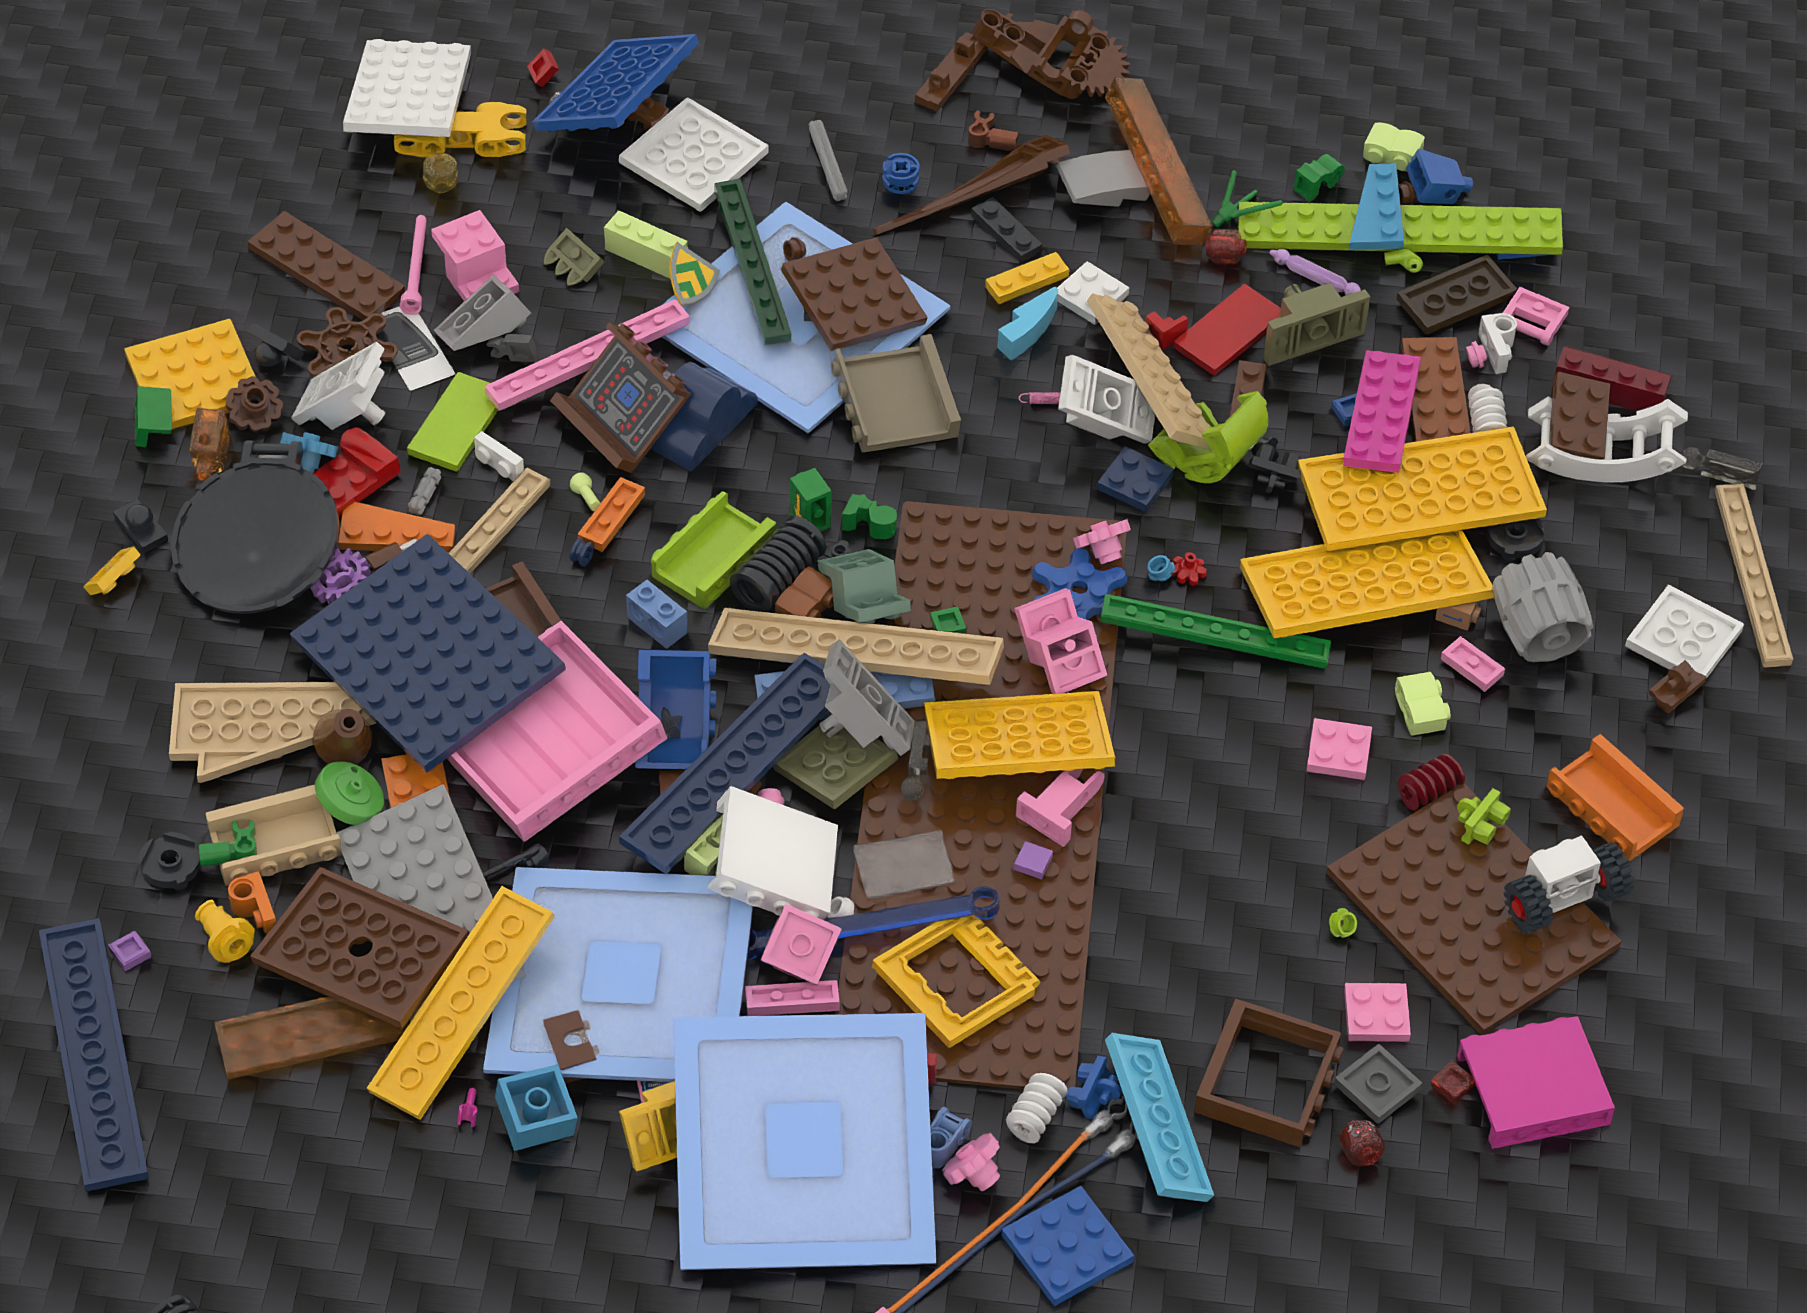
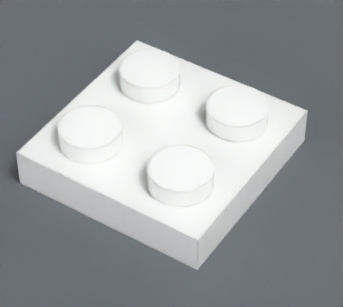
[1057,261,1129,325]

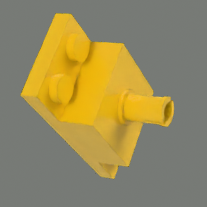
[619,1081,677,1172]

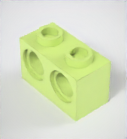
[684,815,723,876]

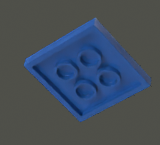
[1001,1186,1134,1306]

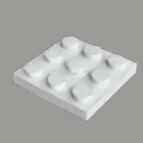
[1625,585,1744,679]

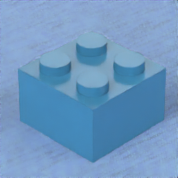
[495,1064,578,1151]

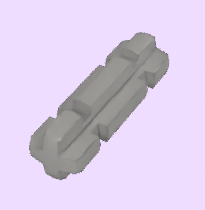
[408,467,441,515]

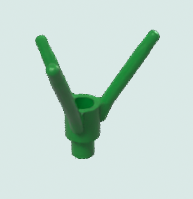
[1211,170,1283,228]

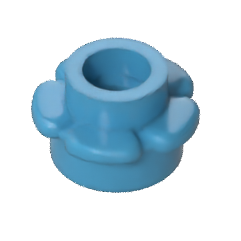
[1147,555,1175,582]

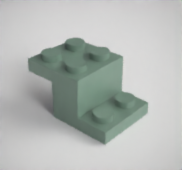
[818,549,911,624]

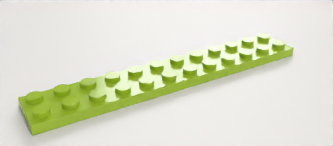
[1238,202,1563,255]

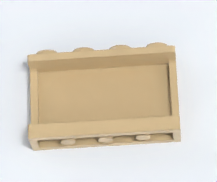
[206,785,343,886]

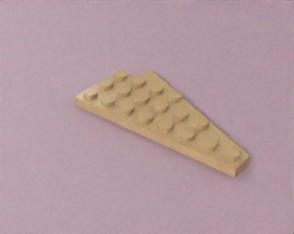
[169,682,376,783]

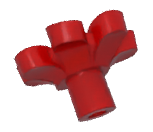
[1171,552,1207,586]

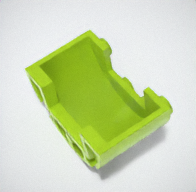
[1148,391,1268,483]

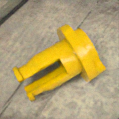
[195,900,255,963]

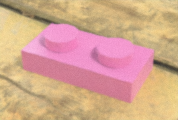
[1441,636,1505,691]

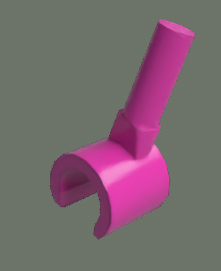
[457,1088,478,1127]

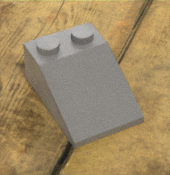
[434,275,531,351]

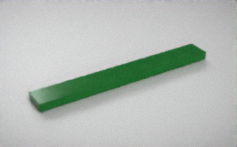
[1100,594,1331,669]

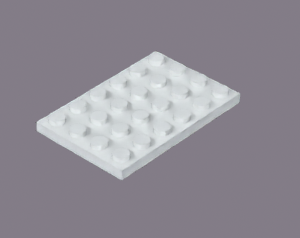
[343,39,471,137]

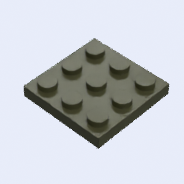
[773,725,898,809]

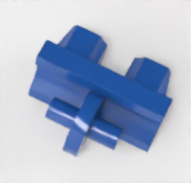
[1066,1056,1122,1120]

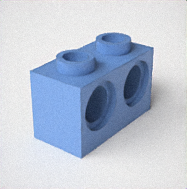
[626,580,688,649]

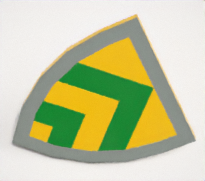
[670,242,720,305]

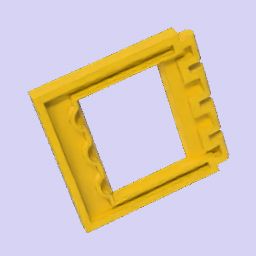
[872,909,1040,1048]

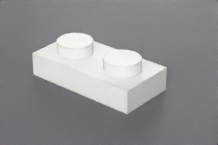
[474,431,524,481]

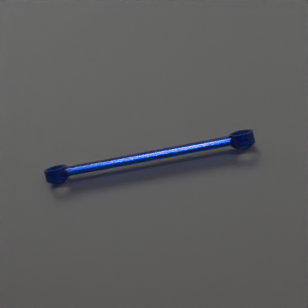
[747,886,1000,961]

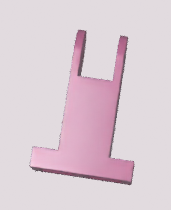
[1016,769,1104,847]

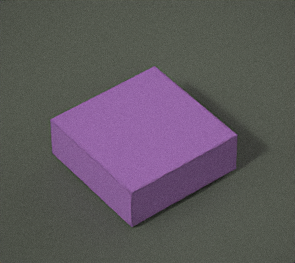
[1014,841,1053,879]
[108,931,151,971]

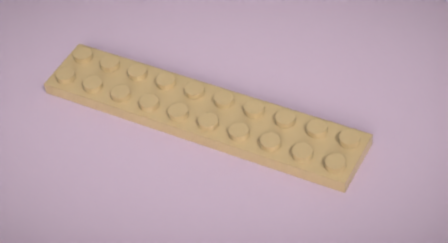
[708,608,1004,685]

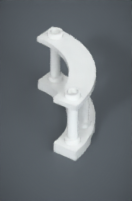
[1526,397,1688,483]

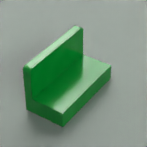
[134,386,172,447]

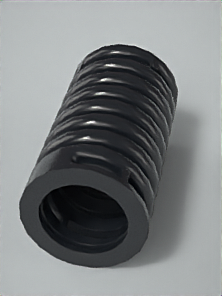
[730,516,827,612]

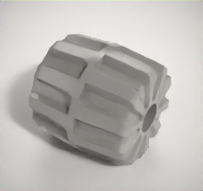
[1492,552,1594,662]

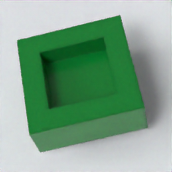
[930,606,966,634]

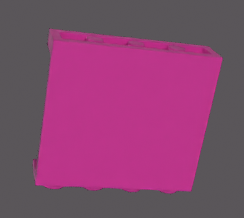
[1457,1016,1615,1149]

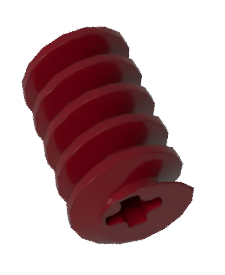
[1398,754,1465,811]

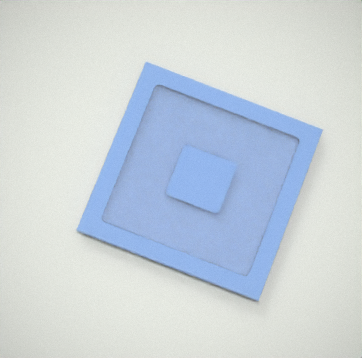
[662,202,950,433]
[483,867,753,1082]
[673,1013,936,1270]

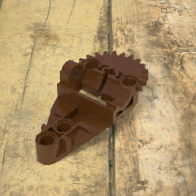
[973,9,1130,99]

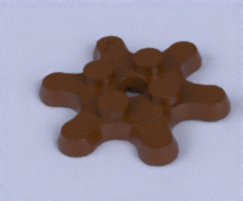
[297,307,398,378]

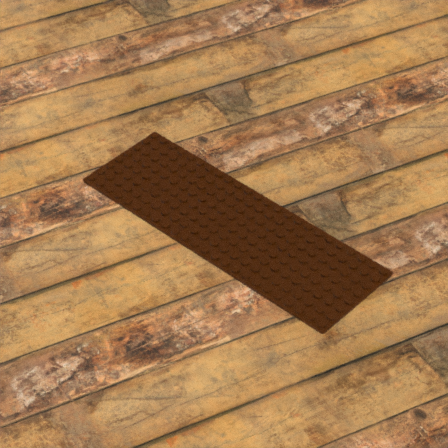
[835,501,1127,1091]

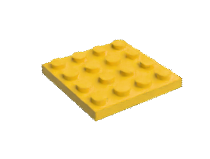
[124,319,255,429]

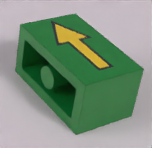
[790,468,831,536]

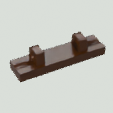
[915,32,988,112]

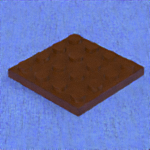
[781,237,928,351]

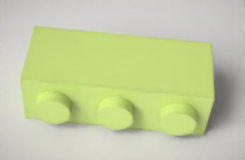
[604,210,688,279]

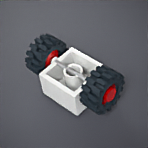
[1504,836,1634,934]

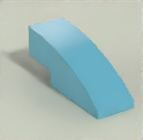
[997,287,1059,360]

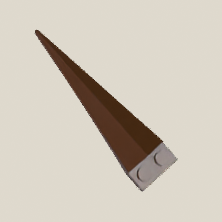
[873,135,1070,236]

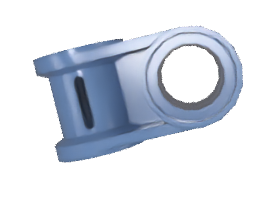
[930,1106,972,1168]

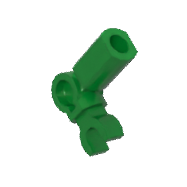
[199,820,257,866]

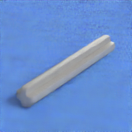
[809,120,848,201]

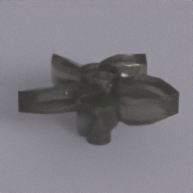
[660,707,683,742]

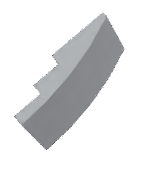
[1056,150,1177,207]

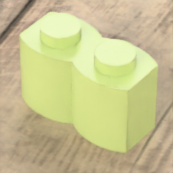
[1363,123,1425,172]
[1395,672,1451,736]

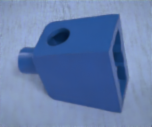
[1406,149,1473,204]

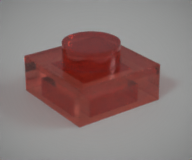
[1430,1061,1475,1104]

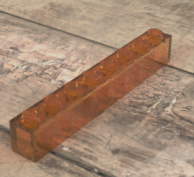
[1105,78,1212,245]

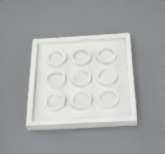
[619,97,768,212]

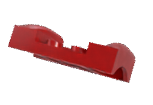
[312,428,401,517]

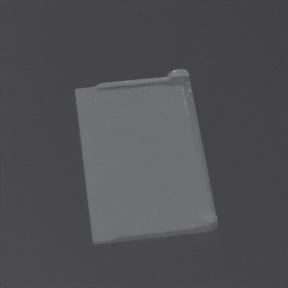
[853,829,955,899]

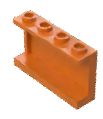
[1546,734,1684,862]

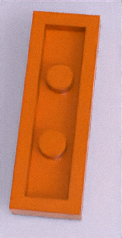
[578,477,645,552]

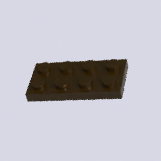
[1396,255,1518,335]

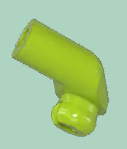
[1384,249,1423,273]

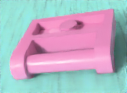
[1503,287,1569,346]

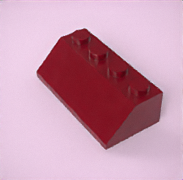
[1552,346,1673,411]

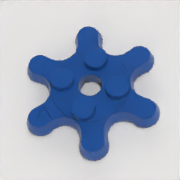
[1032,548,1127,620]

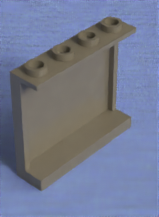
[831,334,961,453]

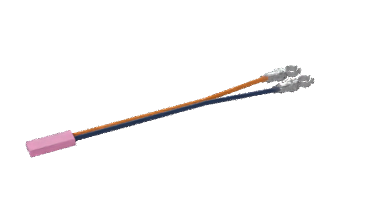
[876,1097,1139,1313]

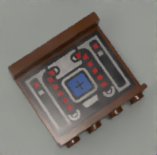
[550,322,691,473]

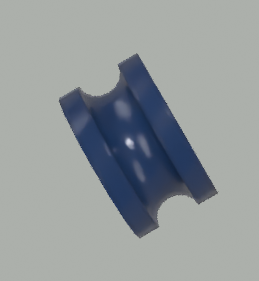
[570,538,595,567]

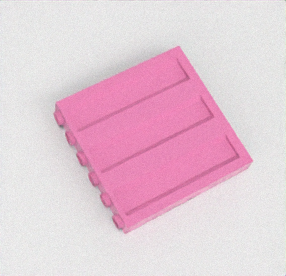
[446,621,667,842]

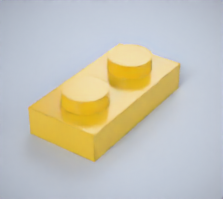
[83,546,140,595]

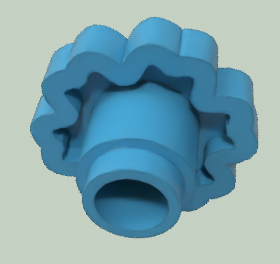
[280,432,339,474]

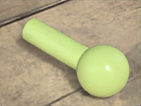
[570,473,601,511]

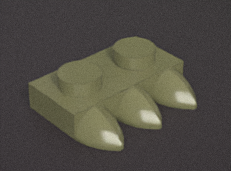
[544,228,605,286]

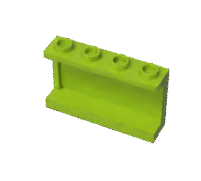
[651,491,776,610]

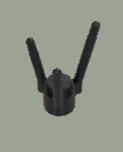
[483,844,550,878]

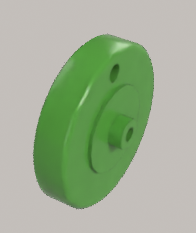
[315,761,384,825]

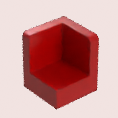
[1145,311,1188,350]

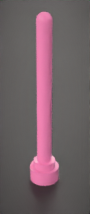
[400,215,427,315]

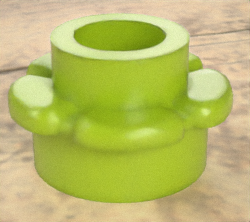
[1329,908,1357,938]

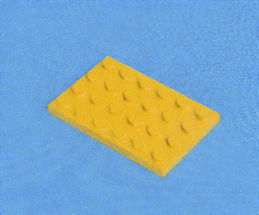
[924,691,1115,779]

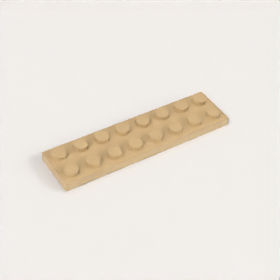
[1087,293,1211,450]

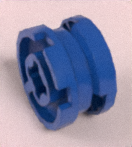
[882,153,920,194]

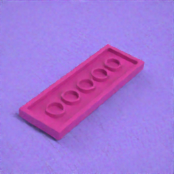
[1343,350,1421,473]

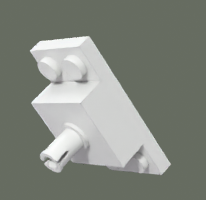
[291,342,385,430]
[1058,355,1155,444]

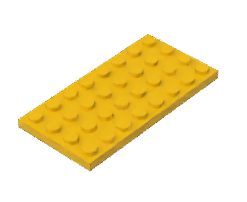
[1298,427,1547,551]
[1240,530,1494,638]

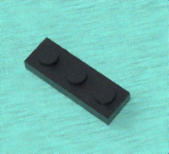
[971,197,1042,263]

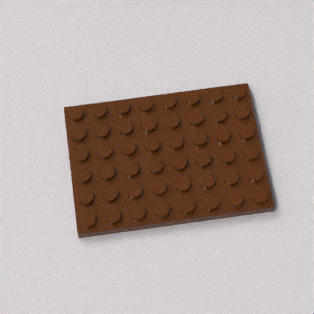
[1326,783,1622,1035]

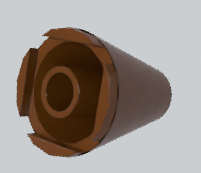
[313,709,373,765]

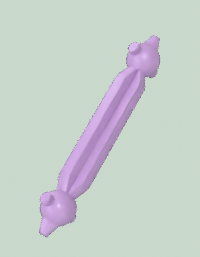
[1269,249,1361,295]

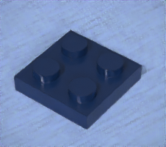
[1097,446,1174,512]

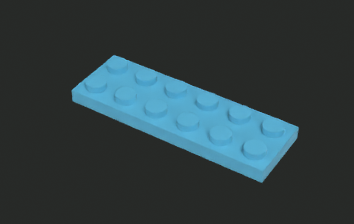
[1105,1033,1214,1202]

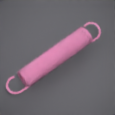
[1019,392,1061,404]

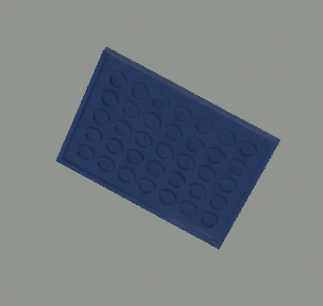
[290,534,566,773]

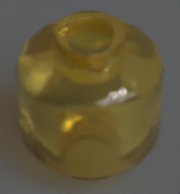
[423,153,458,193]

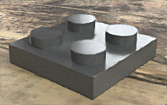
[1334,1044,1423,1124]

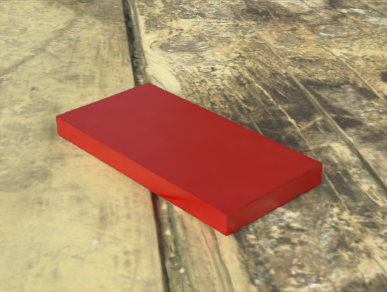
[1173,283,1281,376]

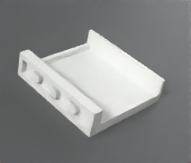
[708,786,838,920]

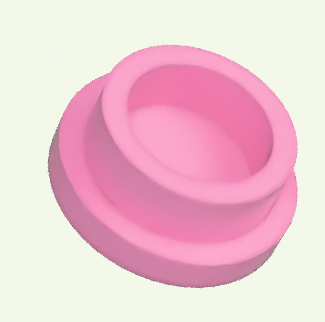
[1466,341,1487,368]

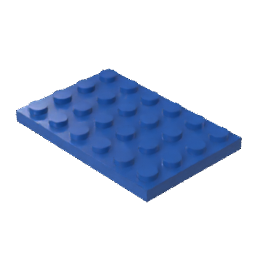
[532,34,699,132]

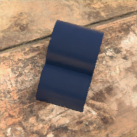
[650,362,758,472]

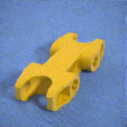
[394,102,527,157]

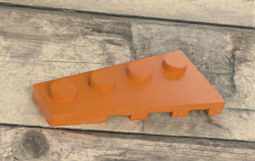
[338,502,456,553]

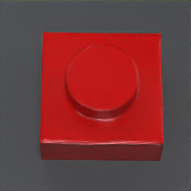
[527,49,559,87]

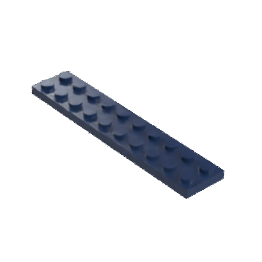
[619,653,831,874]
[39,918,149,1192]

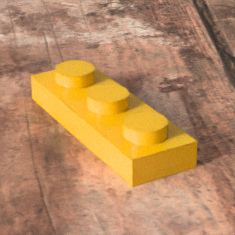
[985,252,1069,304]

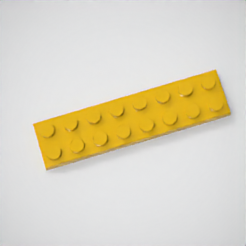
[367,886,555,1120]

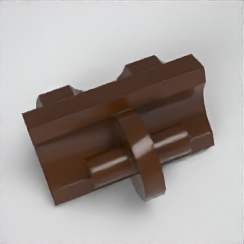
[626,96,668,131]
[1649,660,1707,713]

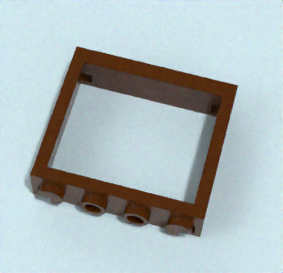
[1194,998,1344,1147]

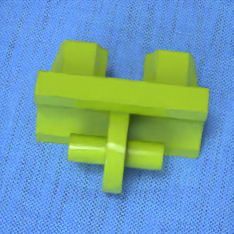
[1457,788,1511,845]

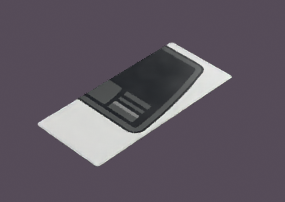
[377,306,455,391]

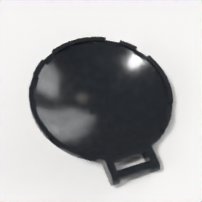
[171,441,339,614]

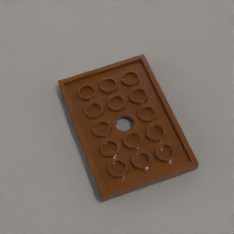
[251,867,470,1029]

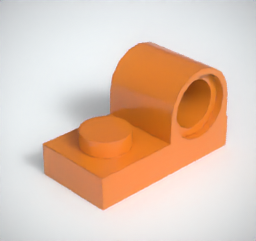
[228,871,276,936]

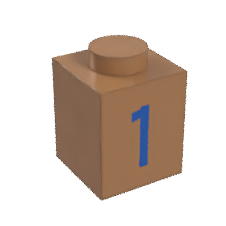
[1435,601,1482,631]

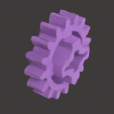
[310,548,372,605]

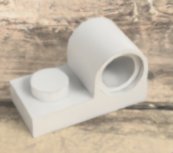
[1478,313,1517,374]

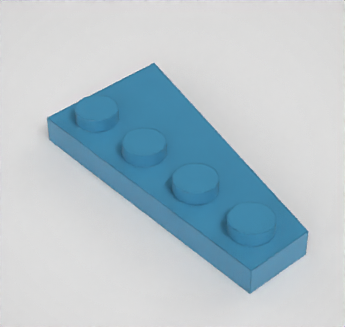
[1349,163,1404,250]

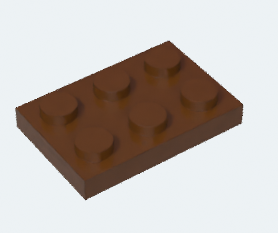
[1549,372,1610,460]

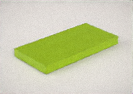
[407,372,498,472]

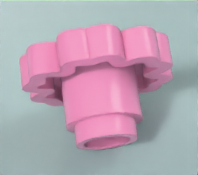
[1073,519,1131,565]
[942,1133,1000,1191]

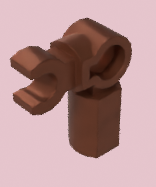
[968,111,1019,151]

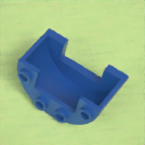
[635,650,716,769]

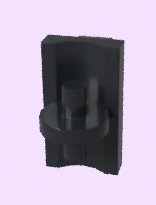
[1248,444,1301,493]

